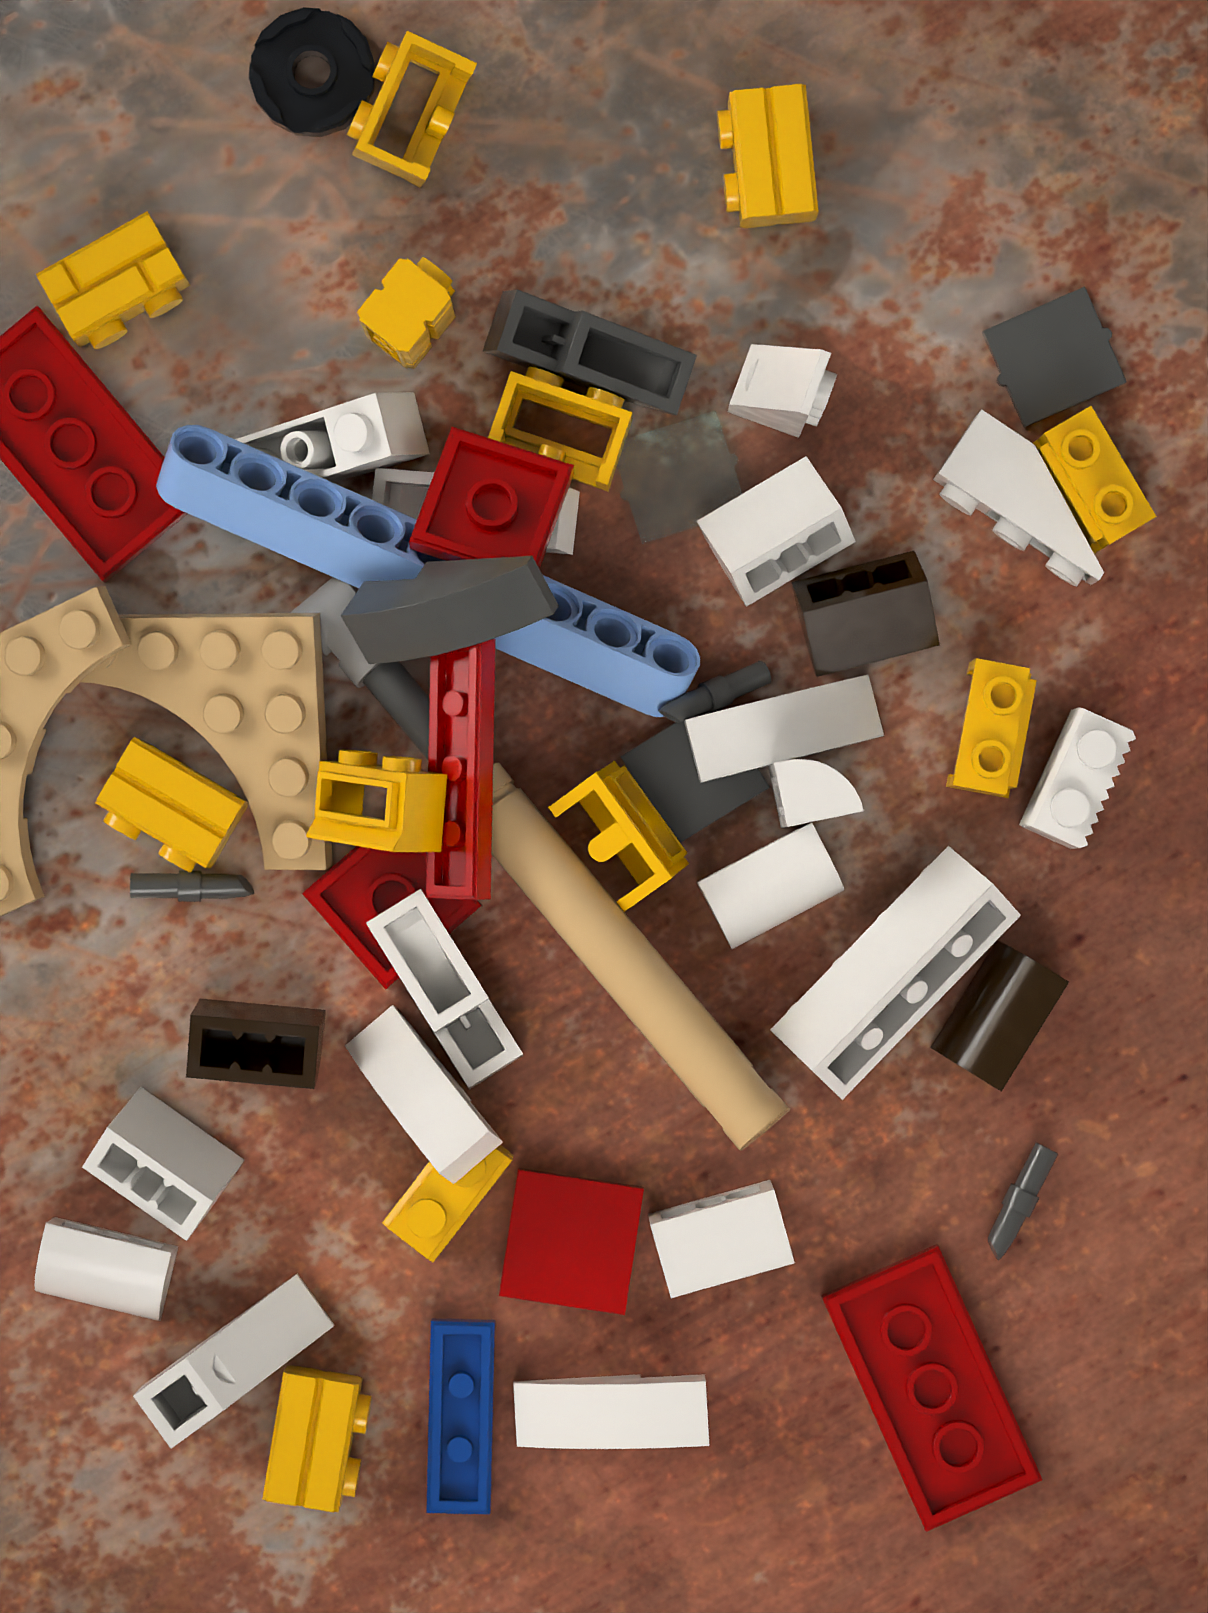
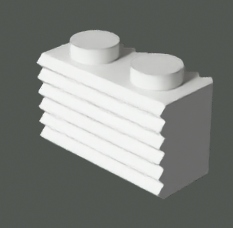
[1019,707,1136,849]

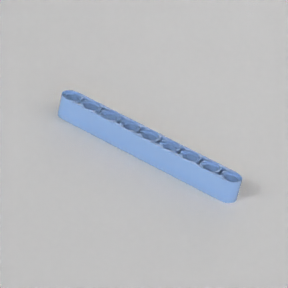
[156,425,700,717]

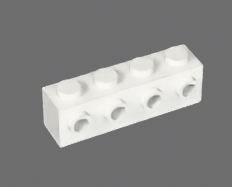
[770,846,1021,1100]

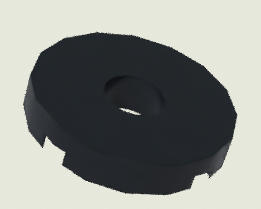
[249,7,376,137]

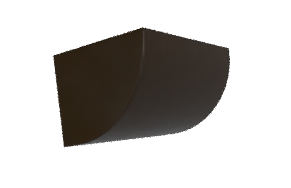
[791,551,940,677]
[930,940,1069,1092]
[186,998,326,1089]

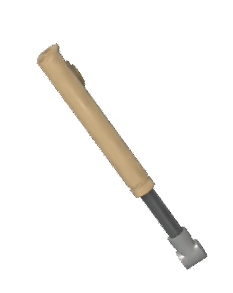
[290,577,790,1151]

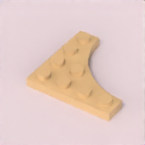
[0,586,131,917]
[81,613,333,870]

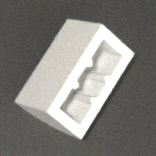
[697,456,856,607]
[768,759,864,828]
[697,823,844,949]
[82,1087,244,1241]
[648,1180,795,1298]
[35,1217,178,1321]

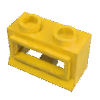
[347,31,477,188]
[488,367,633,492]
[1033,406,1157,554]
[946,658,1037,798]
[306,750,447,852]
[548,761,689,912]

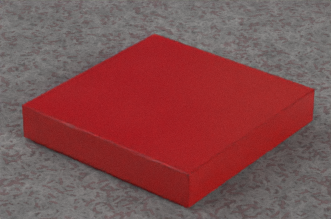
[409,427,574,569]
[302,846,482,989]
[499,1168,644,1315]

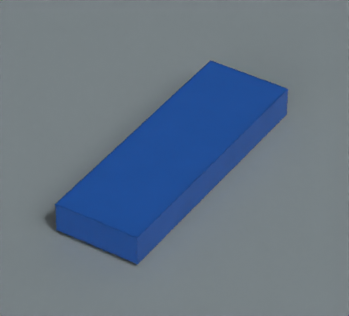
[426,1318,495,1514]

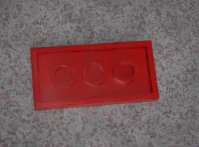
[0,305,188,583]
[821,1244,1043,1532]

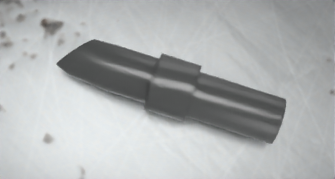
[658,661,771,723]
[130,870,254,902]
[988,1142,1058,1260]

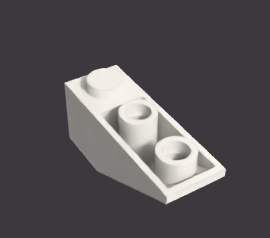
[727,344,837,438]
[235,392,430,482]
[933,409,1104,586]
[133,1273,334,1448]

